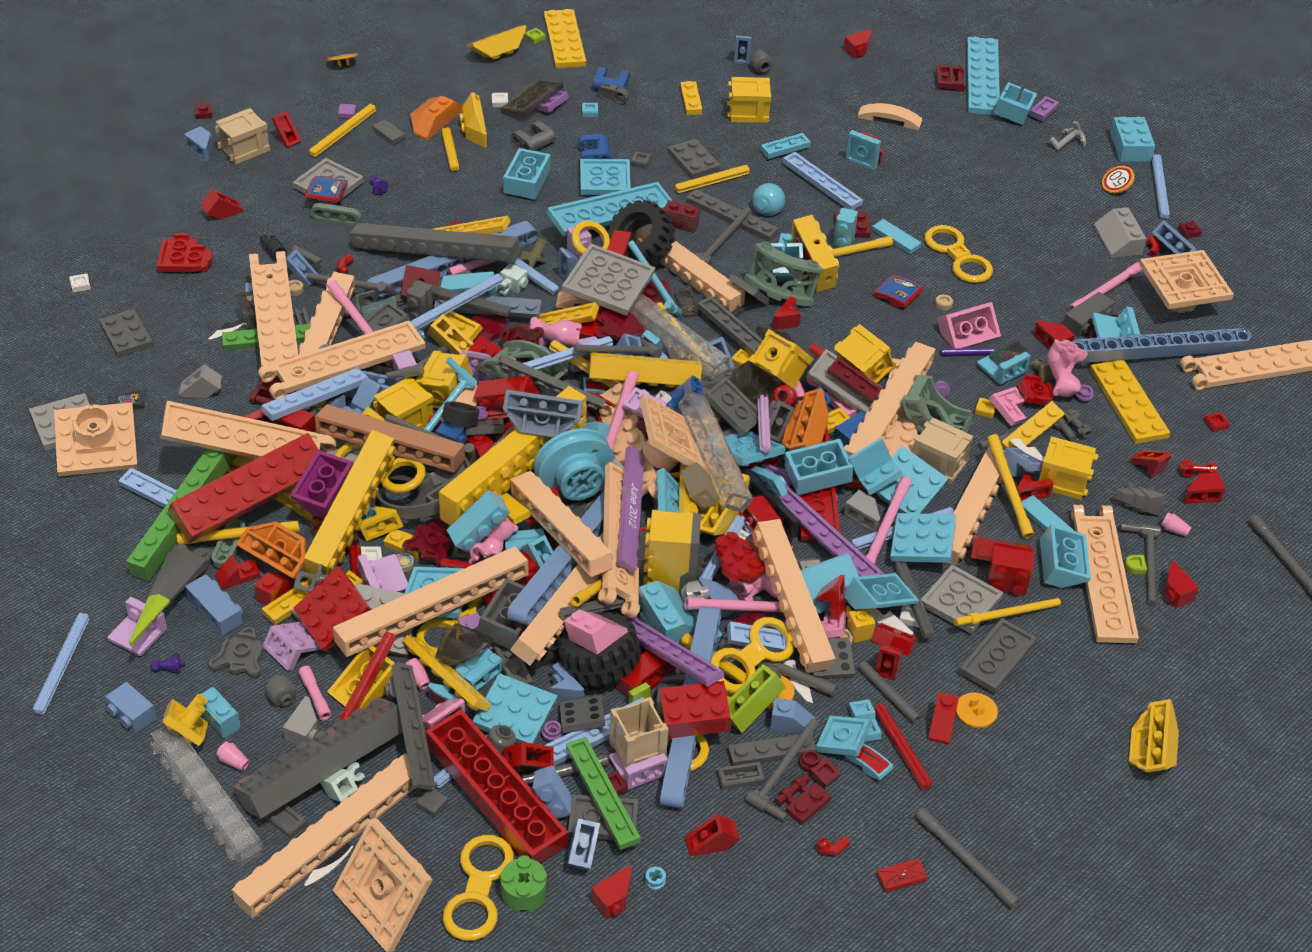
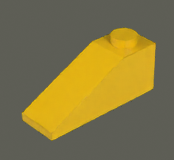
[427,314,473,355]

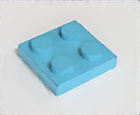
[846,130,881,170]
[816,716,871,756]

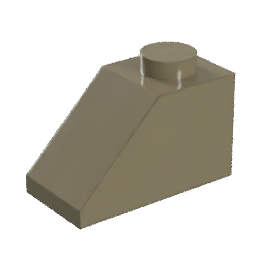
[681,462,720,511]

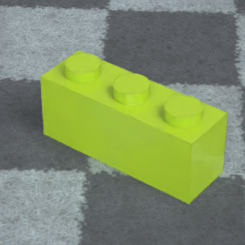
[728,664,786,733]

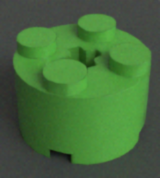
[501,856,547,912]

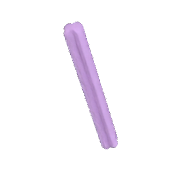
[758,395,771,454]

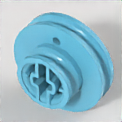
[534,428,615,500]

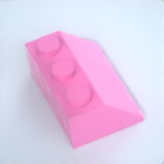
[937,302,1001,348]

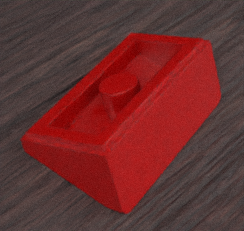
[871,623,918,656]

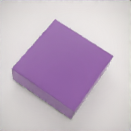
[338,104,356,119]

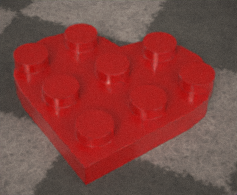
[157,233,213,272]
[713,531,766,583]

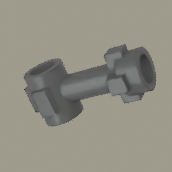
[1063,409,1092,439]

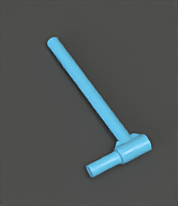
[628,240,682,317]
[424,357,477,432]

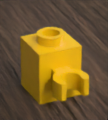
[846,606,876,643]

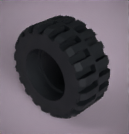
[607,200,676,266]
[557,612,641,687]

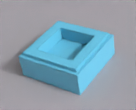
[582,103,598,117]
[643,330,663,350]

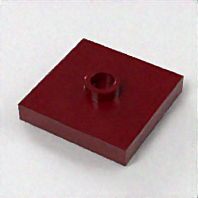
[400,265,441,304]

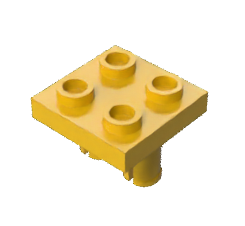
[162,694,208,746]

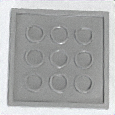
[561,244,655,315]

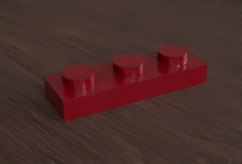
[827,357,883,404]

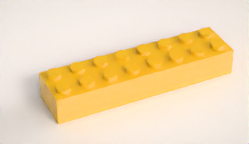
[304,430,396,575]

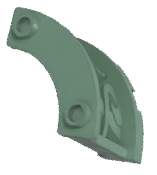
[744,242,823,306]
[479,340,568,394]
[902,375,973,433]

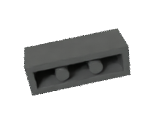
[1063,292,1115,338]

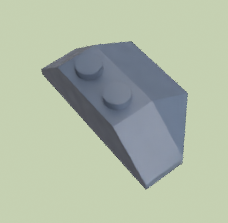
[503,390,584,438]

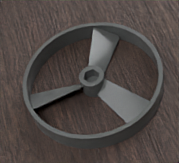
[377,457,470,519]

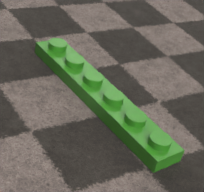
[222,324,310,350]
[566,737,641,850]

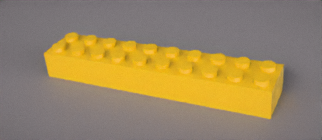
[439,386,587,526]

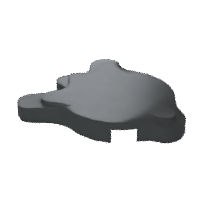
[208,627,263,677]

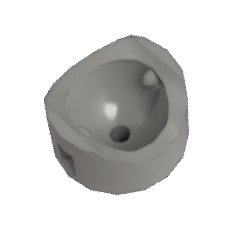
[681,580,710,602]

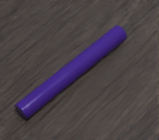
[940,347,995,356]

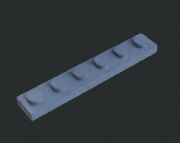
[434,295,542,318]

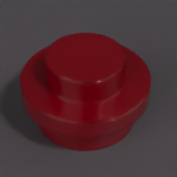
[800,750,821,771]

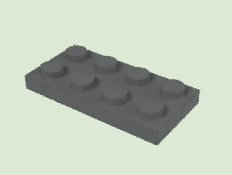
[959,618,1037,693]

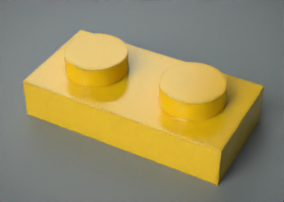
[383,529,421,559]

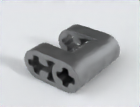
[511,121,556,151]

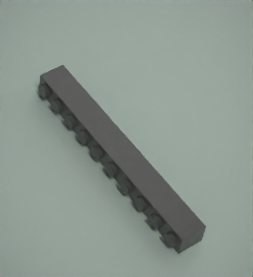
[350,223,520,263]

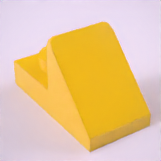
[360,507,403,541]

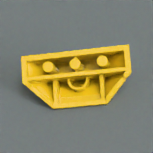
[467,25,526,60]
[460,93,487,147]
[698,471,750,535]
[1129,699,1179,772]

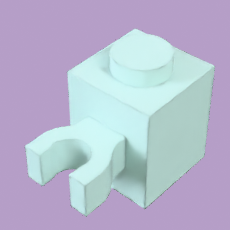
[499,263,528,296]
[321,762,365,802]

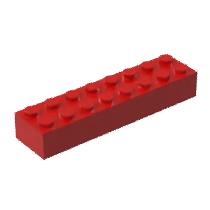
[168,433,319,544]
[426,709,568,863]

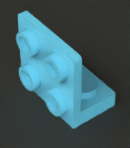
[1092,307,1140,338]
[977,349,1031,385]
[849,438,903,495]

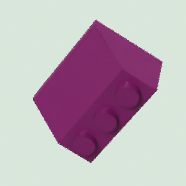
[290,450,354,519]

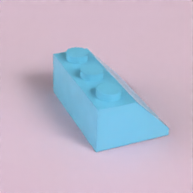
[1040,524,1091,588]
[800,553,859,614]
[845,573,919,609]
[639,581,697,642]

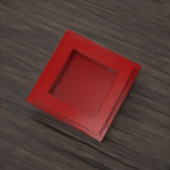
[1204,412,1230,432]

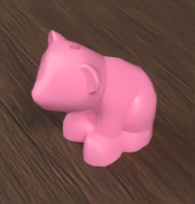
[530,317,581,349]
[1047,339,1088,397]
[468,517,518,564]
[727,573,778,601]

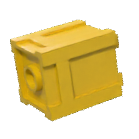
[727,77,771,123]
[834,324,896,383]
[749,329,814,389]
[415,351,475,408]
[373,377,433,429]
[1039,436,1098,500]

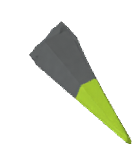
[129,543,214,647]

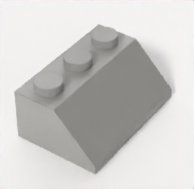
[1093,207,1147,258]

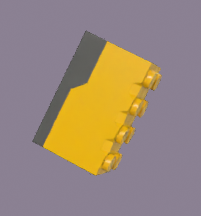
[643,510,701,597]

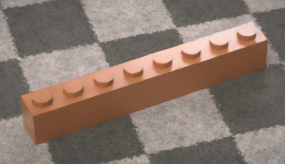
[315,404,465,472]

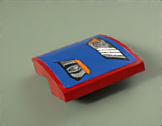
[305,176,348,202]
[873,275,923,308]

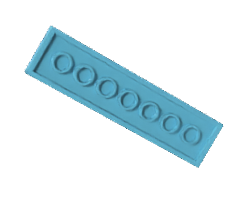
[967,37,1000,115]
[546,182,672,236]

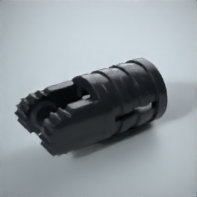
[260,235,287,260]

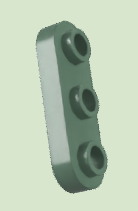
[310,203,361,226]
[211,519,246,568]

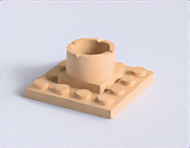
[1139,250,1234,313]
[639,394,715,477]
[54,403,138,477]
[333,818,433,952]

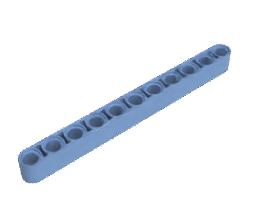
[367,221,539,300]
[1072,328,1251,363]
[507,491,604,625]
[660,606,721,808]

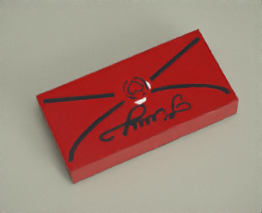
[876,858,928,893]

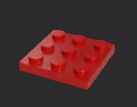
[293,566,372,652]

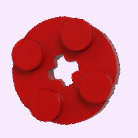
[1018,375,1055,406]

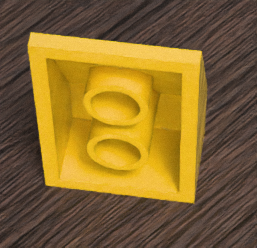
[327,646,395,709]

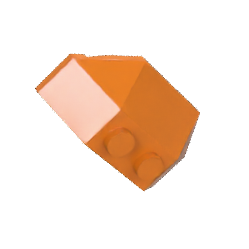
[410,96,463,140]
[782,388,829,451]
[236,522,306,579]

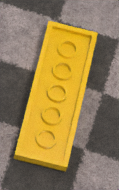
[544,9,586,68]
[1090,360,1170,444]

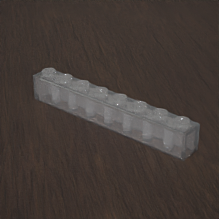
[630,293,730,382]
[678,390,753,513]
[149,726,263,867]

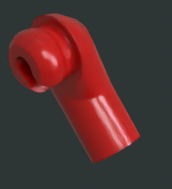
[1146,235,1161,257]
[336,254,354,274]
[817,836,850,856]

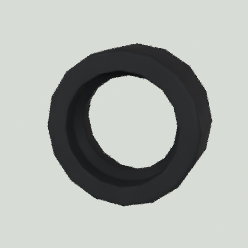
[442,401,480,427]

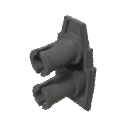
[1115,483,1165,516]

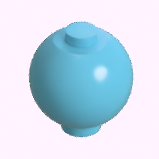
[752,183,785,216]

